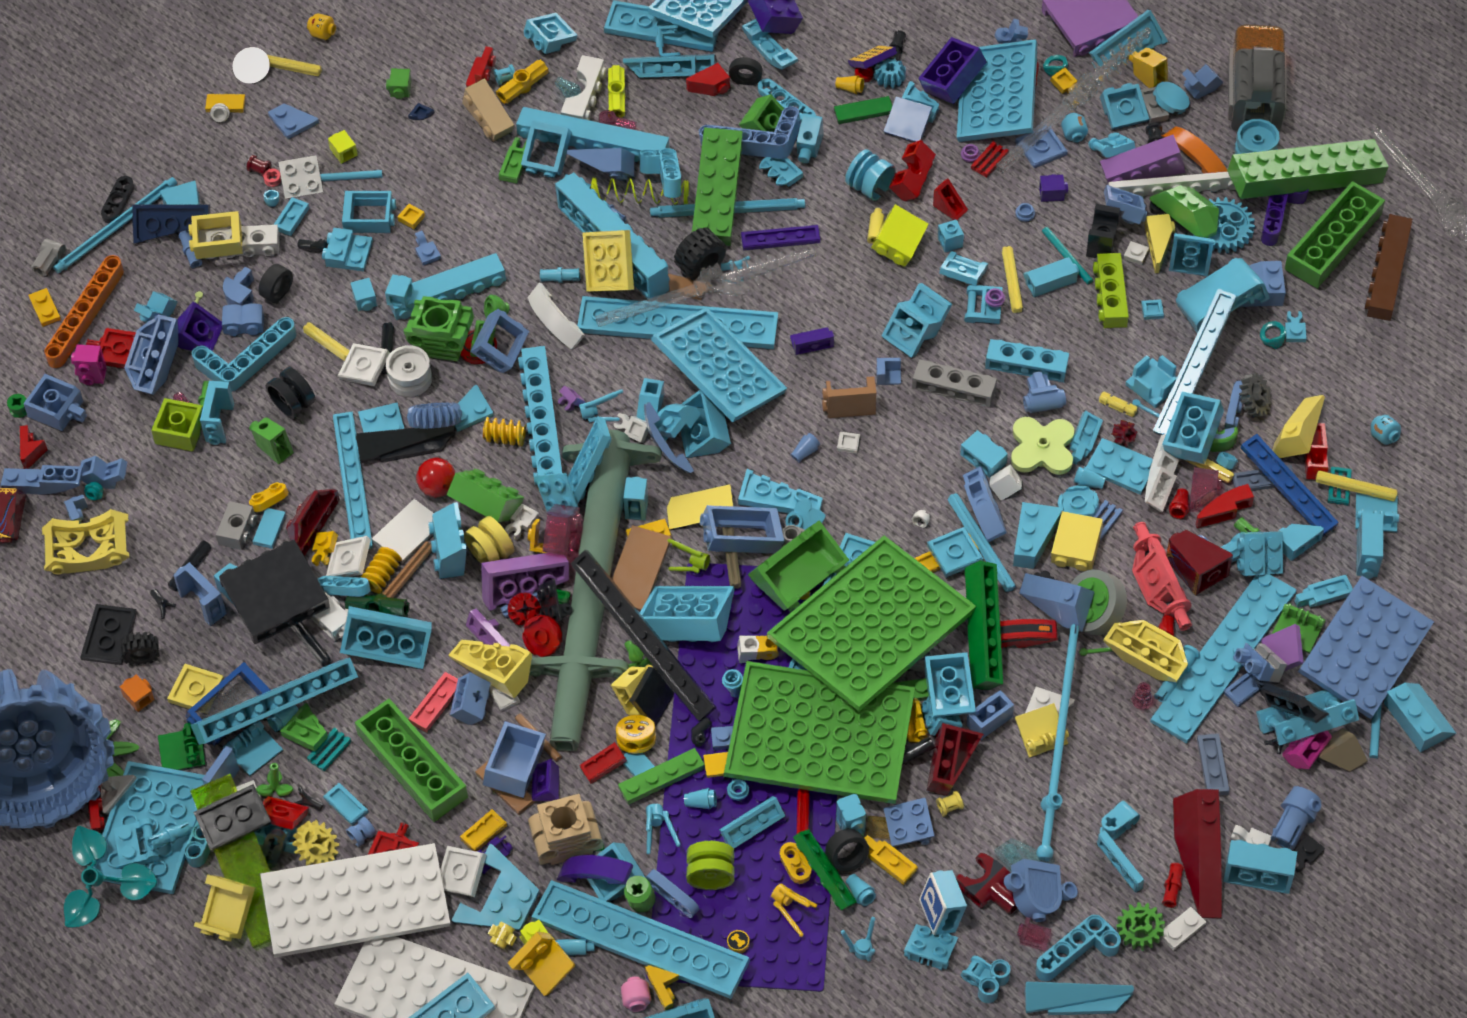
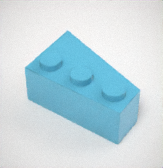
[1013,502,1063,569]

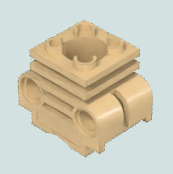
[528,794,603,865]

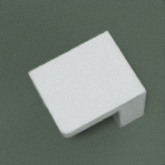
[989,465,1022,500]

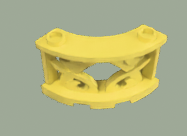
[42,509,129,575]

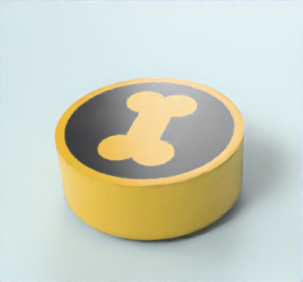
[727,930,749,954]

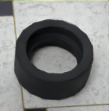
[258,264,293,303]
[825,828,869,872]

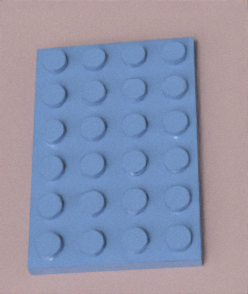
[1298,576,1434,719]

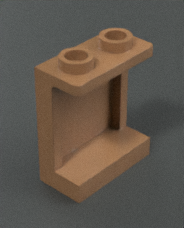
[822,376,876,418]

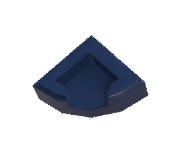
[408,103,435,120]

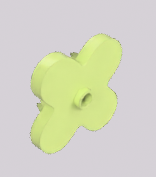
[1011,417,1074,475]

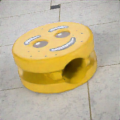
[616,715,656,754]

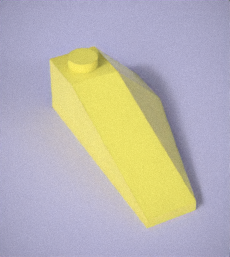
[1272,395,1325,458]
[448,640,532,698]

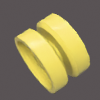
[464,516,514,564]

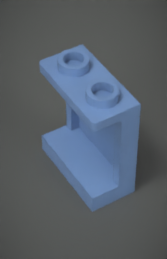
[173,562,227,626]

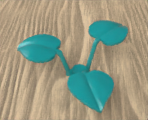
[64,826,157,928]

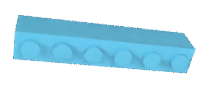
[389,253,506,320]

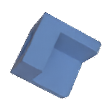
[876,358,901,385]

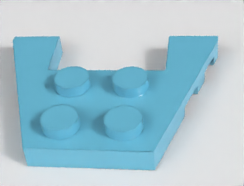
[451,844,540,930]

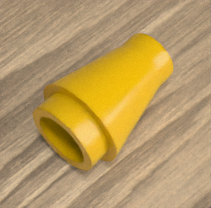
[835,75,864,94]

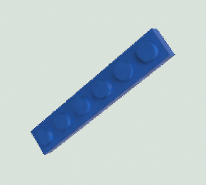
[1240,434,1339,536]

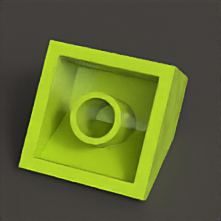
[151,398,203,451]

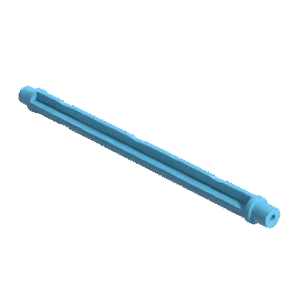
[53,177,177,274]
[650,198,805,217]

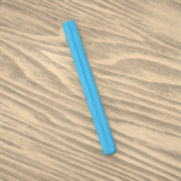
[948,493,1016,592]

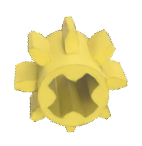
[488,922,517,949]

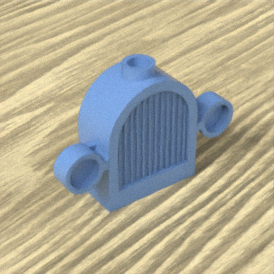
[1004,859,1078,922]

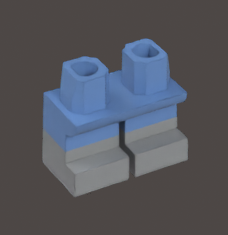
[1233,643,1287,683]

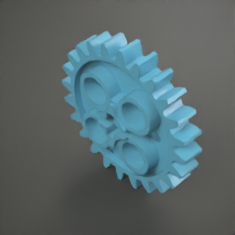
[1193,197,1255,253]

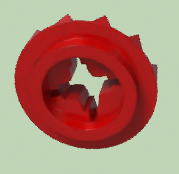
[508,593,541,626]

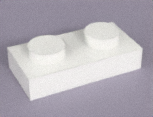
[1159,907,1206,951]

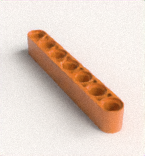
[44,255,124,368]

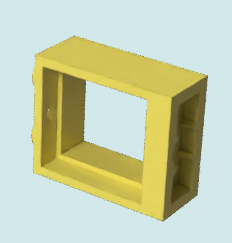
[189,211,243,259]

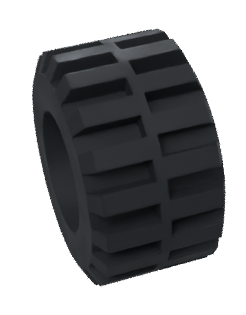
[674,228,727,281]

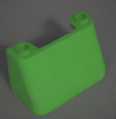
[747,520,849,611]

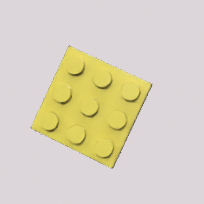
[583,230,634,291]

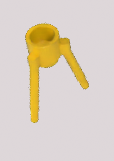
[771,883,817,937]

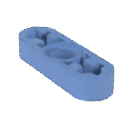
[645,869,699,918]

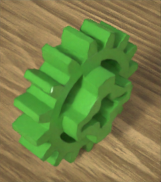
[1116,902,1165,950]

